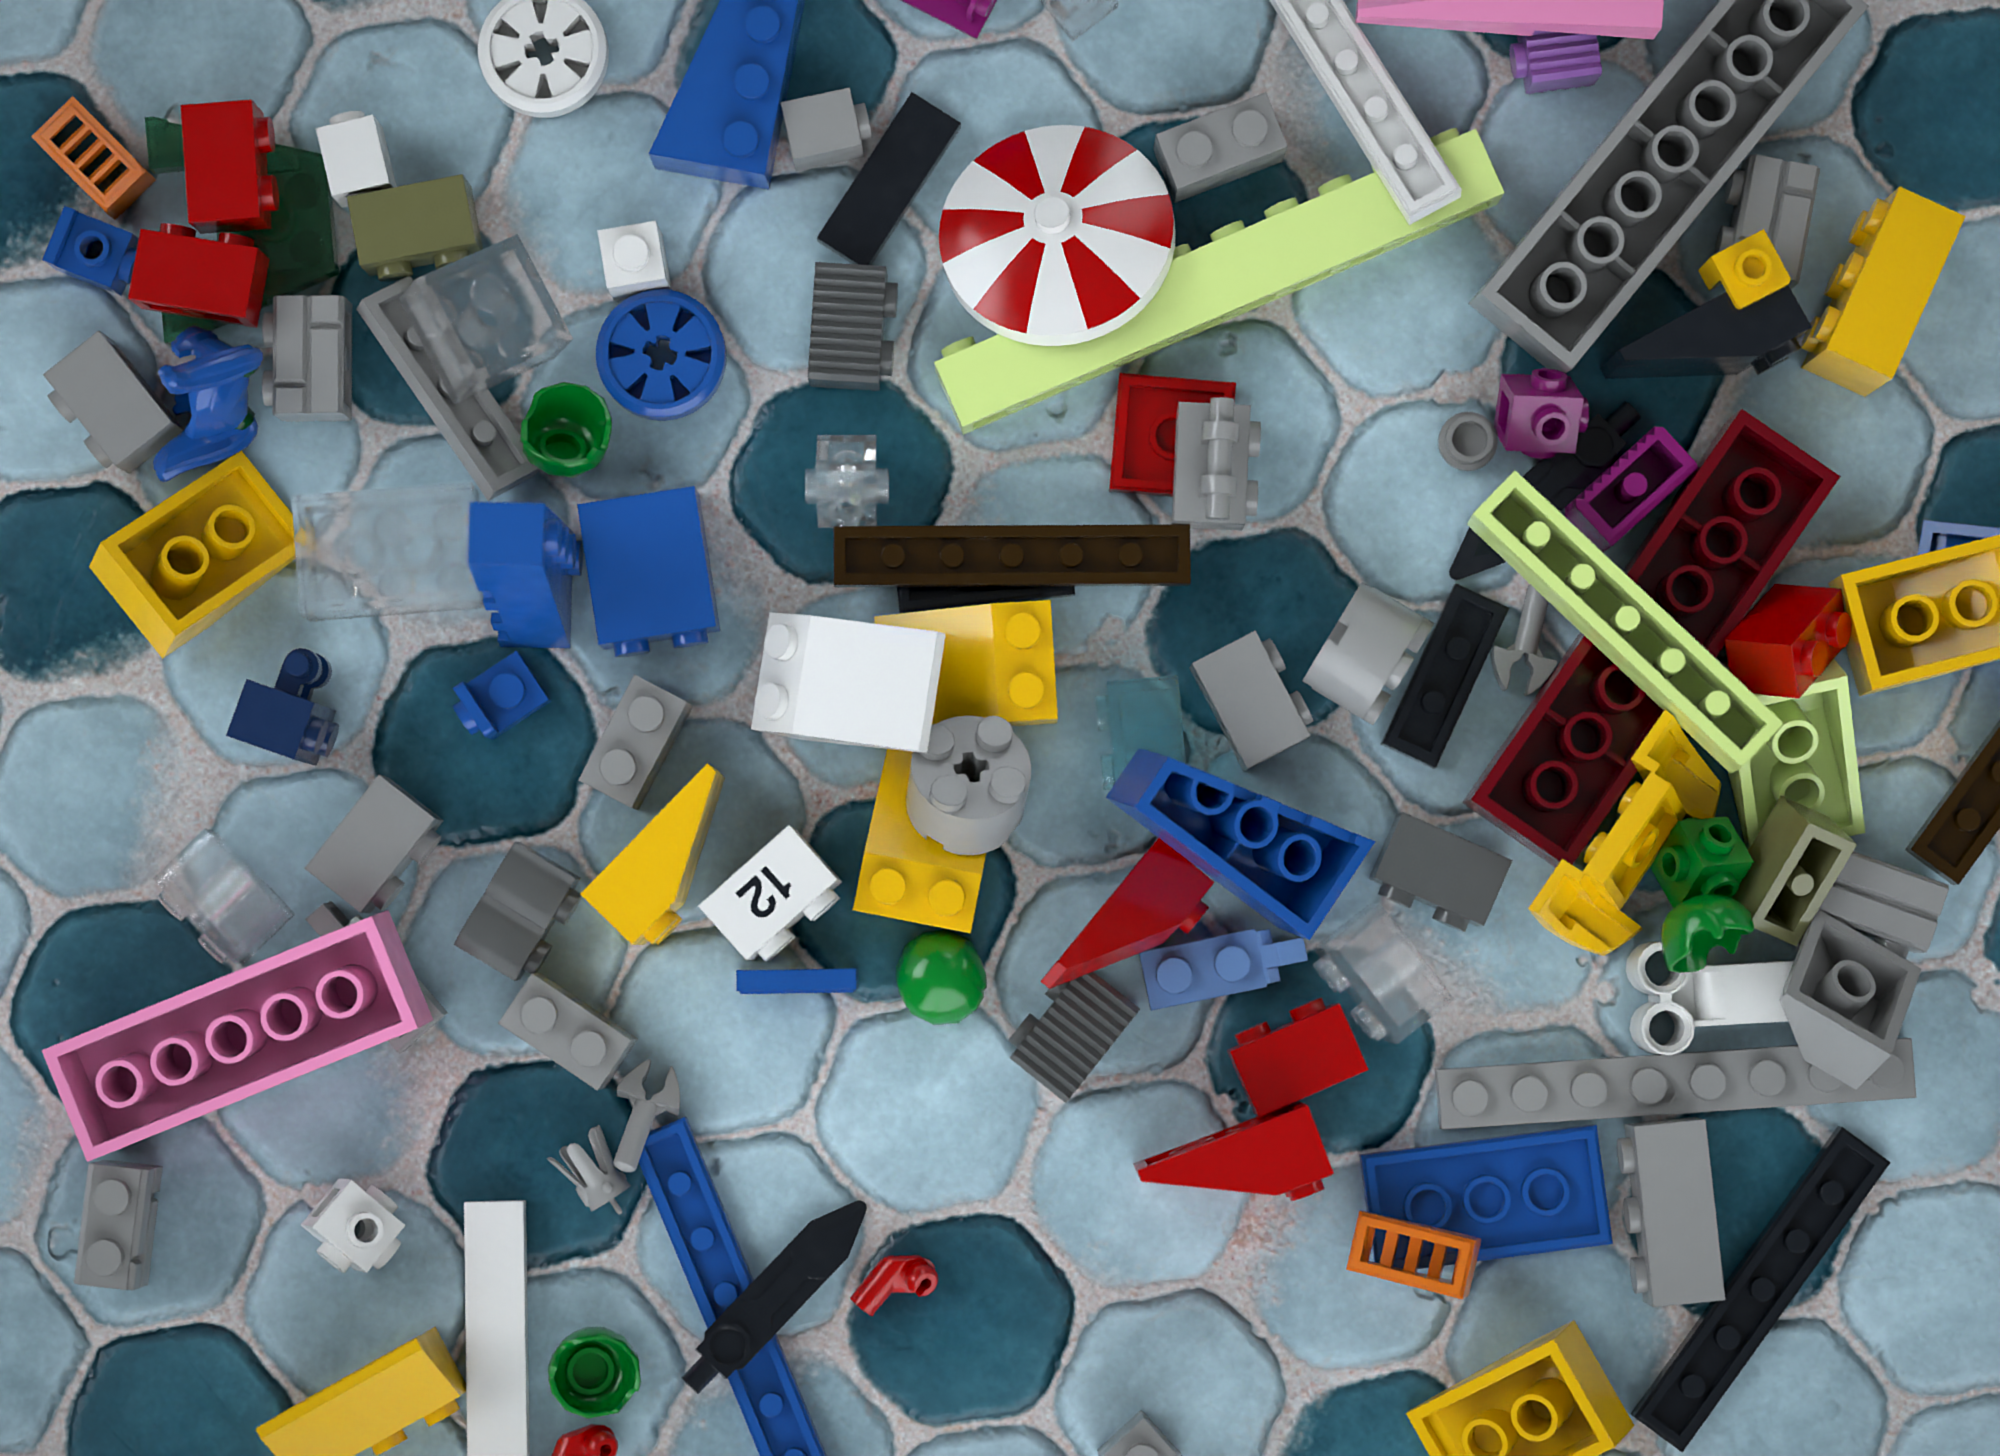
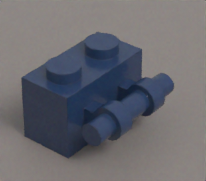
[226,648,339,766]

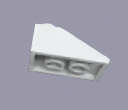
[751,612,946,753]

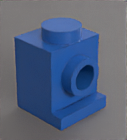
[42,206,139,296]

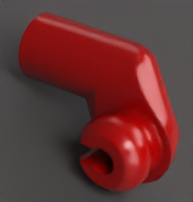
[850,1255,939,1316]
[551,1424,619,1456]

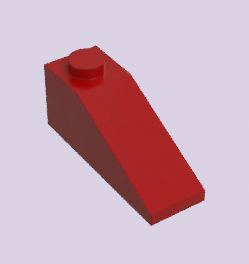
[1040,838,1215,989]

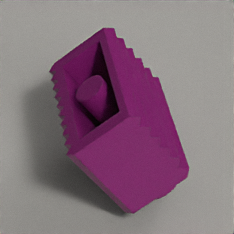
[1565,426,1698,552]

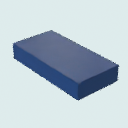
[736,968,859,994]

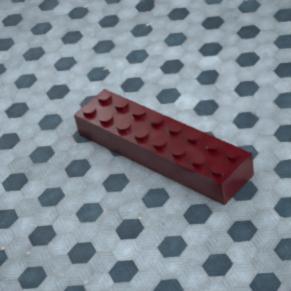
[1462,409,1841,868]

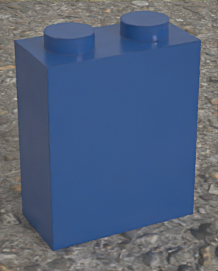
[577,486,721,657]

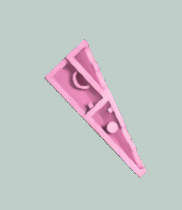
[1355,0,1664,40]

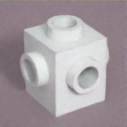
[301,1178,406,1273]

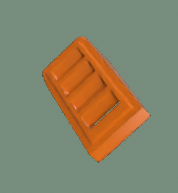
[31,96,157,220]
[1346,1211,1481,1300]

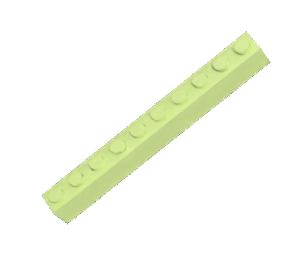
[934,128,1505,435]

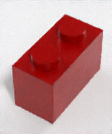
[180,99,279,234]
[128,223,270,328]
[1724,584,1852,699]
[1227,997,1369,1118]

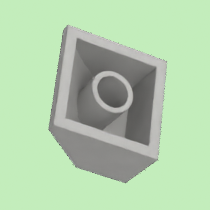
[1780,909,1921,1090]

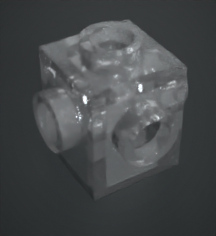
[805,435,889,528]

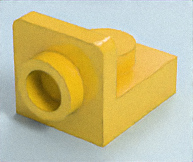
[1698,229,1791,309]

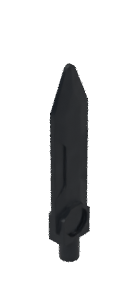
[1449,401,1641,580]
[681,1200,867,1394]

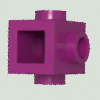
[1494,368,1589,459]

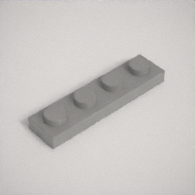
[356,275,539,501]

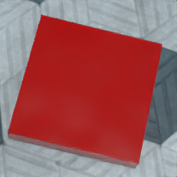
[1109,373,1236,497]

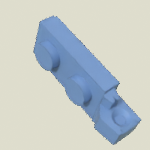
[1139,929,1308,1011]

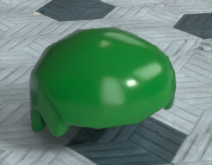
[520,382,612,478]
[1661,894,1754,973]
[895,929,987,1025]
[548,1327,641,1419]

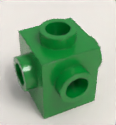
[1650,816,1754,908]

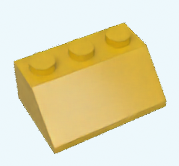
[255,1327,466,1456]

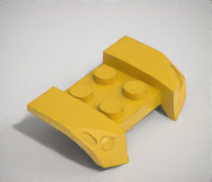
[1528,709,1721,956]

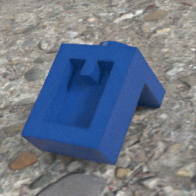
[452,651,551,740]

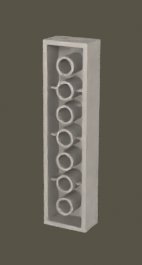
[1468,0,1869,373]

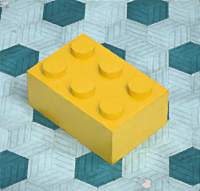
[1800,187,1966,397]

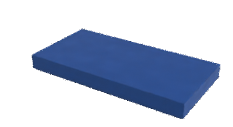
[1359,1124,1613,1269]

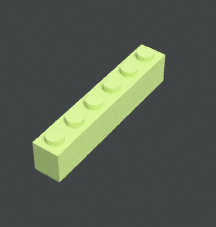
[1467,470,1784,773]

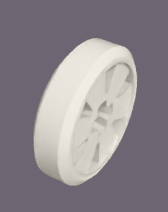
[478,0,609,118]

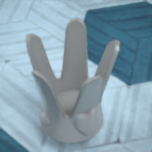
[546,1125,631,1215]

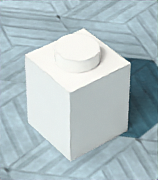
[316,111,397,208]
[597,221,672,301]

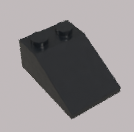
[1600,285,1812,379]

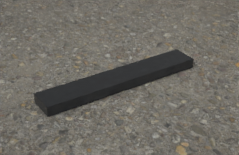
[1631,1126,1891,1452]

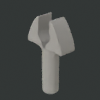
[1491,584,1558,696]
[613,1059,680,1172]

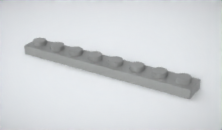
[1435,1038,1916,1130]

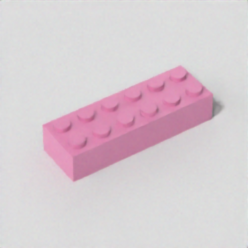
[41,910,433,1162]

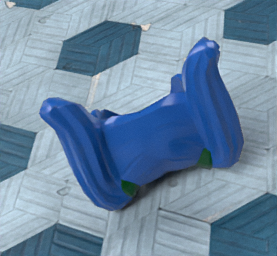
[153,325,263,482]

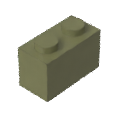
[347,174,484,281]
[1731,796,1857,946]

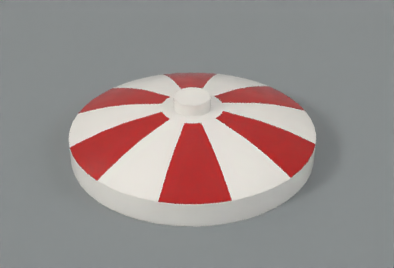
[939,125,1176,346]

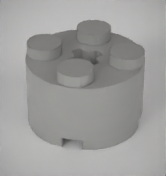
[1302,582,1435,725]
[906,716,1031,855]

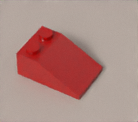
[1133,1101,1334,1201]

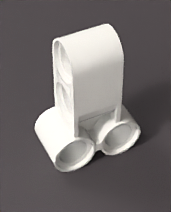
[1626,941,1794,1055]

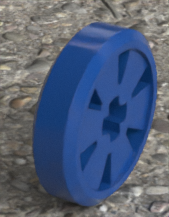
[596,289,727,421]

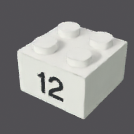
[698,825,842,961]

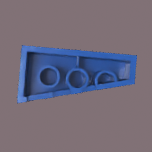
[649,0,805,190]
[468,502,583,648]
[1105,748,1376,940]

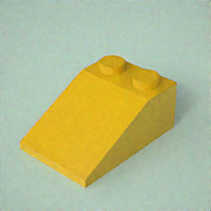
[89,450,314,659]
[1828,535,2000,696]
[874,600,1058,726]
[853,749,987,934]
[580,763,725,945]
[1406,1320,1635,1456]

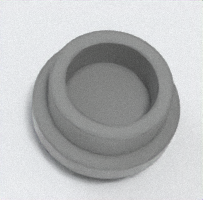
[1438,412,1498,471]

